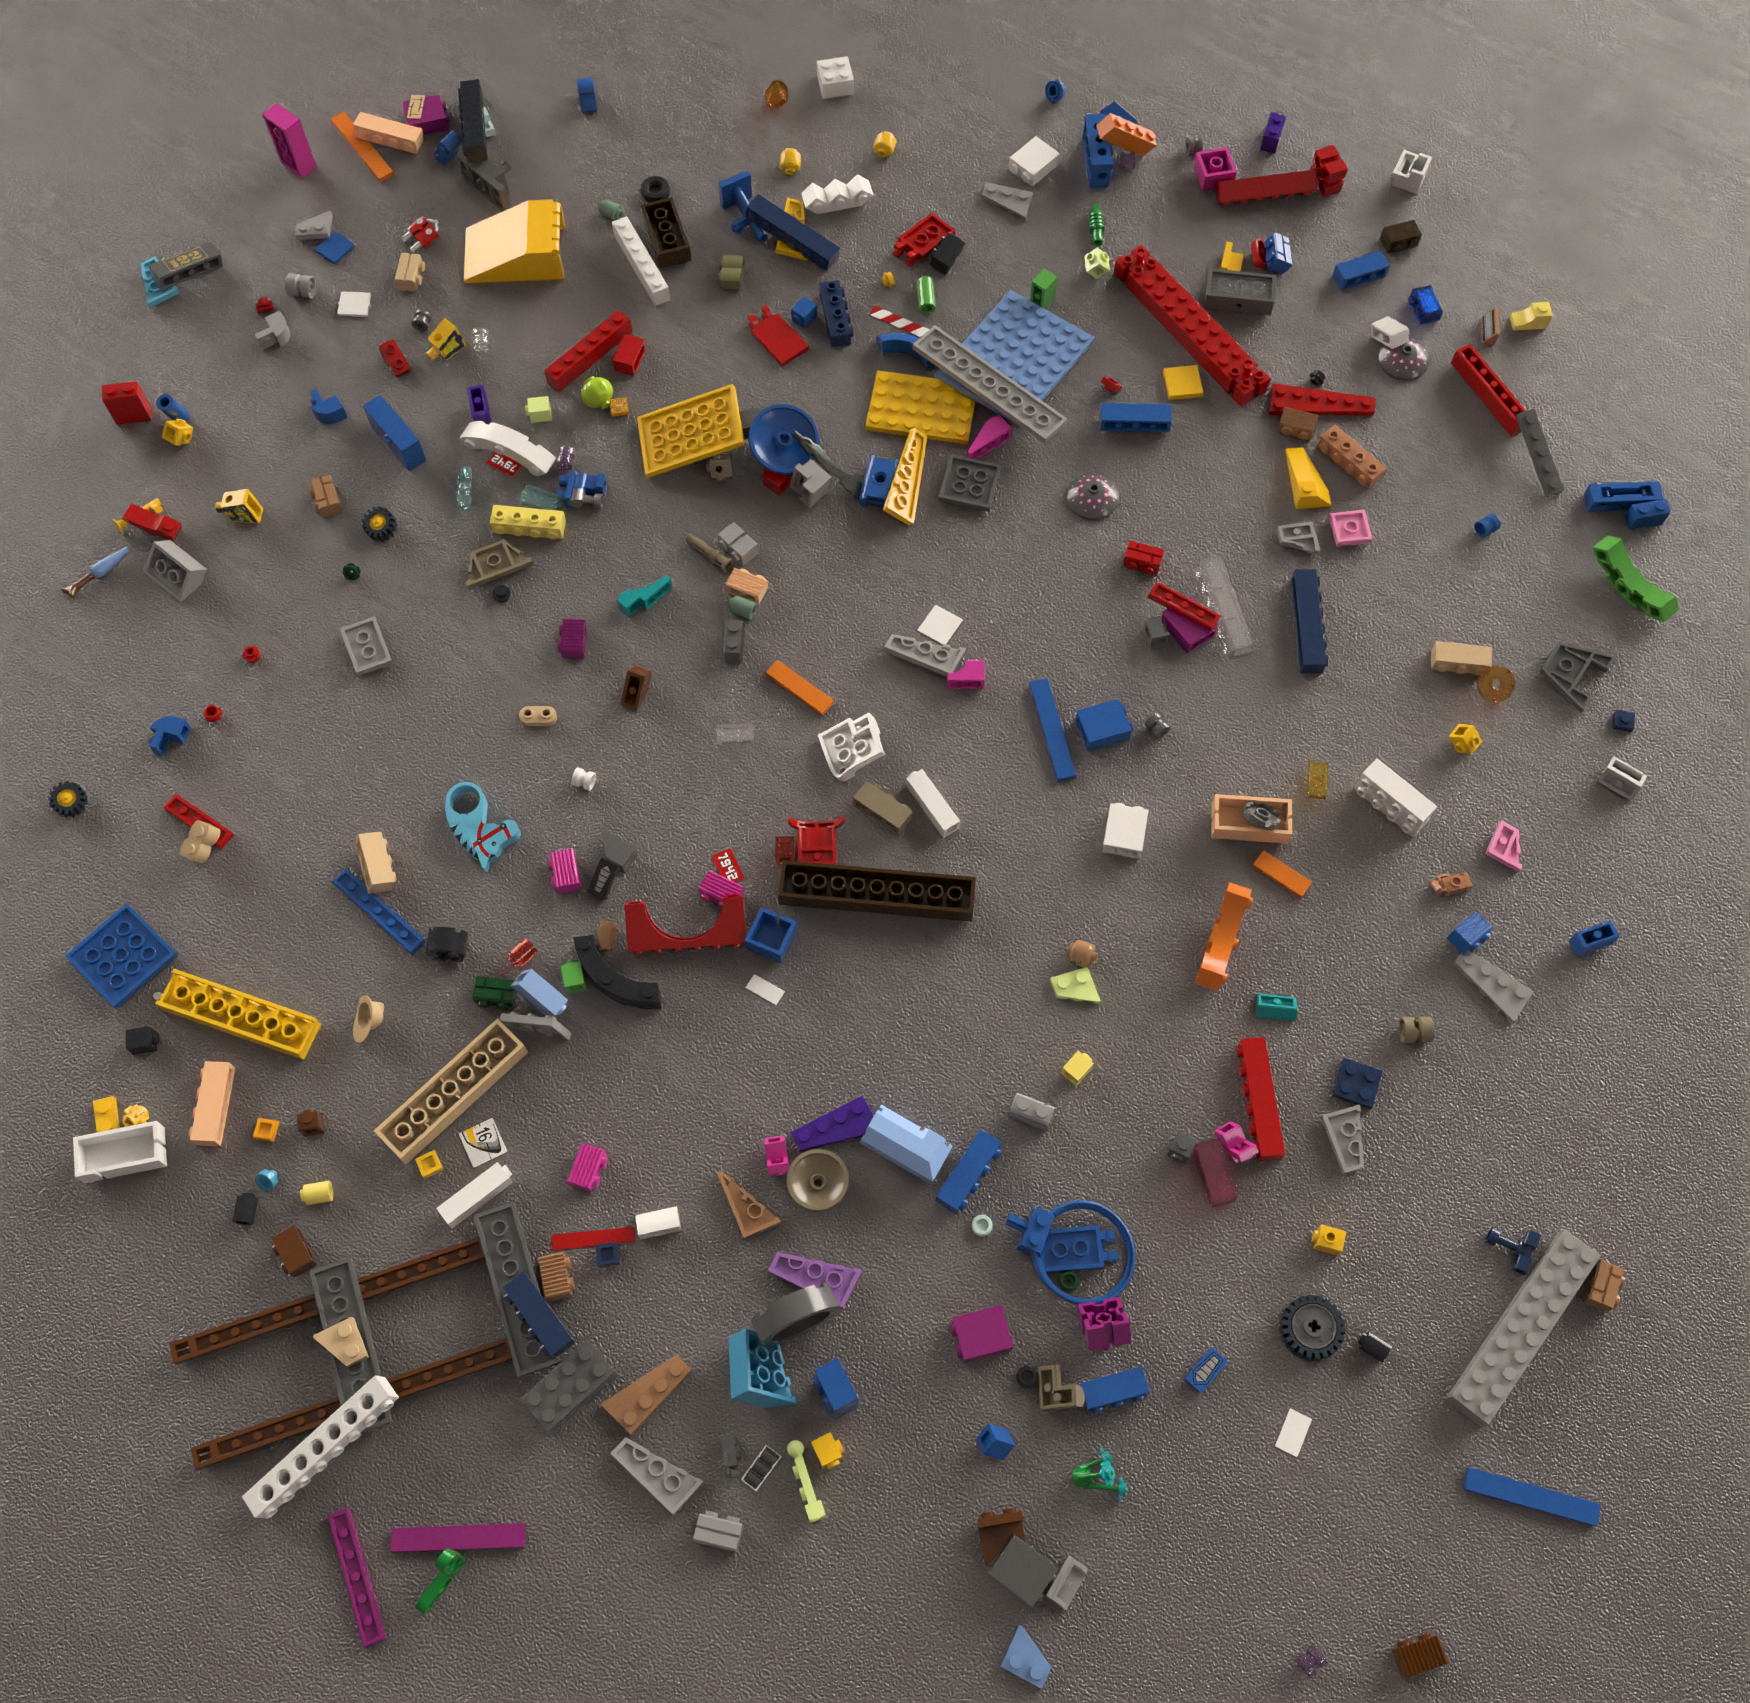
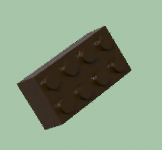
[641,197,692,268]

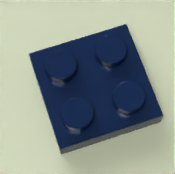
[1332,1058,1383,1110]

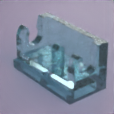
[520,484,563,511]

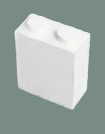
[1009,136,1060,187]
[1102,803,1148,859]

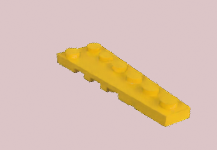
[883,428,927,526]

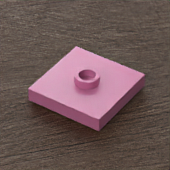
[1329,510,1373,547]

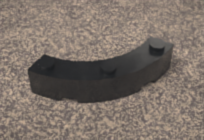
[573,935,662,1009]

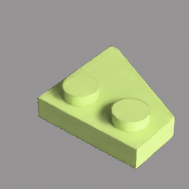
[1050,967,1100,1004]

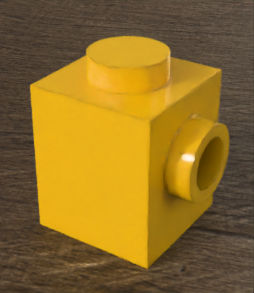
[1312,1225,1346,1256]
[811,1432,844,1470]

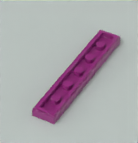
[327,1507,387,1648]
[390,1523,526,1552]

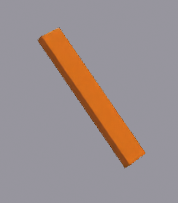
[330,111,394,183]

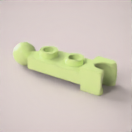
[787,1440,826,1523]

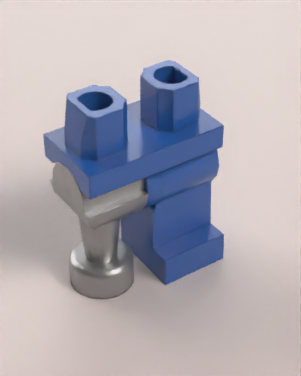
[556,471,607,508]

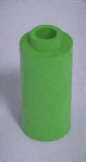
[917,276,936,315]

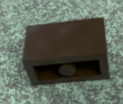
[1380,220,1422,254]

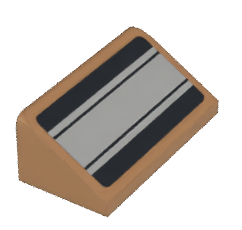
[1481,307,1500,345]

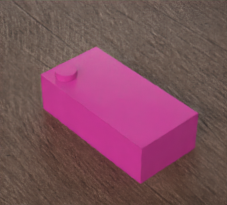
[262,103,317,178]

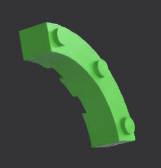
[1593,536,1679,622]

